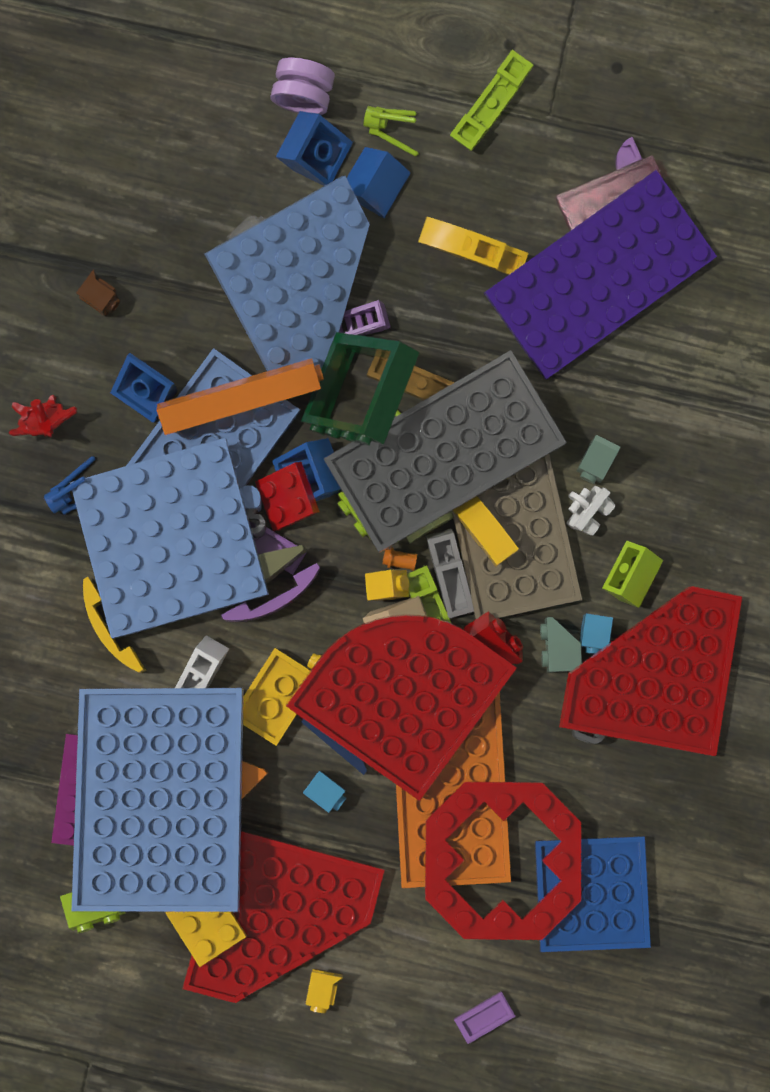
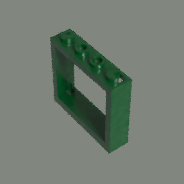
[301,332,420,446]

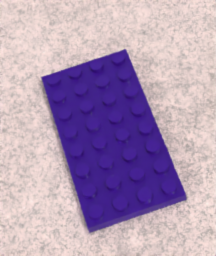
[484,170,717,380]

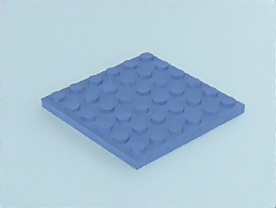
[70,438,269,639]

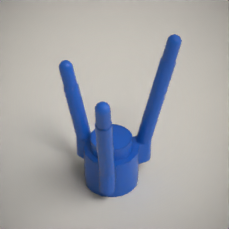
[44,456,95,514]

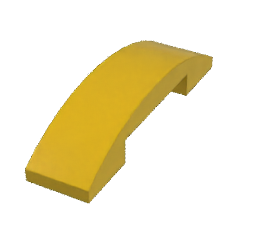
[83,577,146,673]

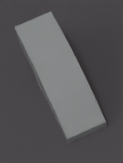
[425,529,474,618]

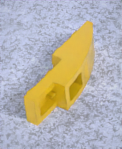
[418,217,528,275]

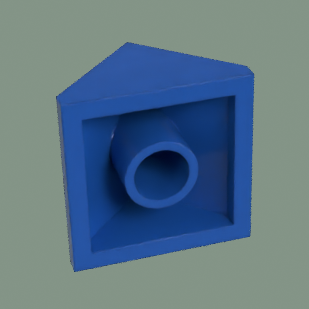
[347,147,410,218]
[110,353,178,423]

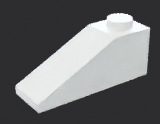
[175,636,229,688]

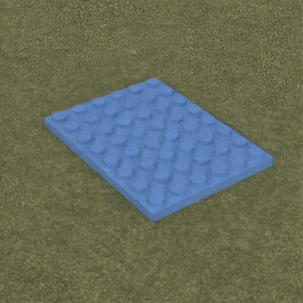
[72,688,244,912]

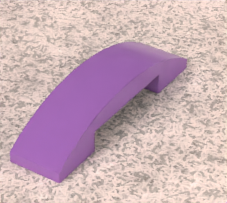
[222,563,320,622]

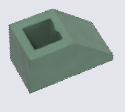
[540,617,582,673]

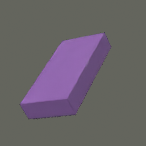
[454,991,515,1044]

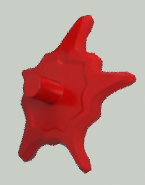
[9,395,77,437]

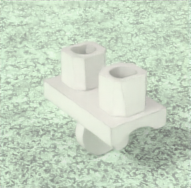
[566,486,615,535]

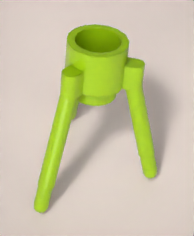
[363,106,418,156]

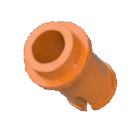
[382,547,417,571]

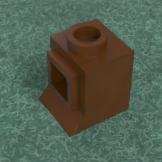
[76,269,121,317]

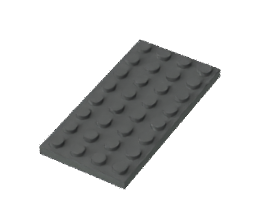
[324,350,567,553]

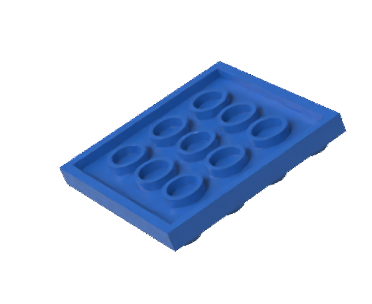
[535,836,651,952]

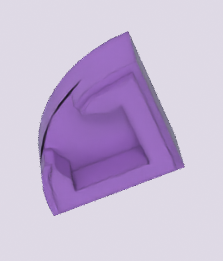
[616,137,643,173]

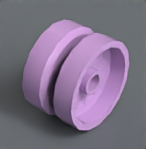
[270,58,335,115]

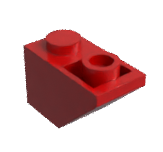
[463,611,523,664]

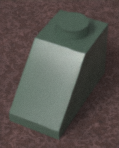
[576,435,620,484]

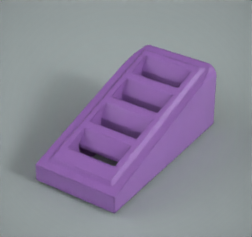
[339,300,390,336]

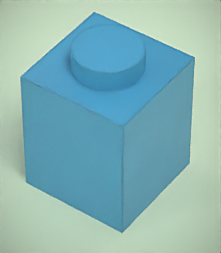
[579,614,613,654]
[303,771,346,813]

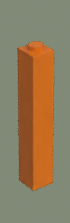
[157,358,324,435]

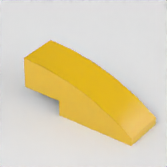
[452,496,519,567]

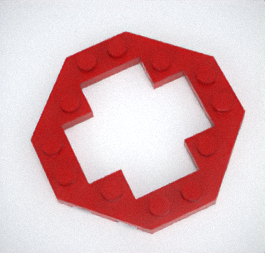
[425,782,581,940]

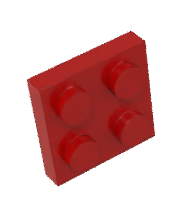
[255,462,320,532]

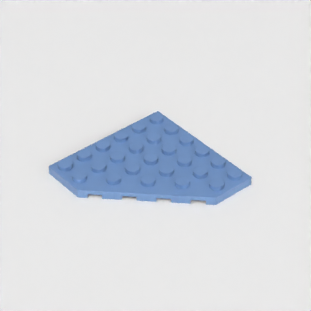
[205,176,370,371]

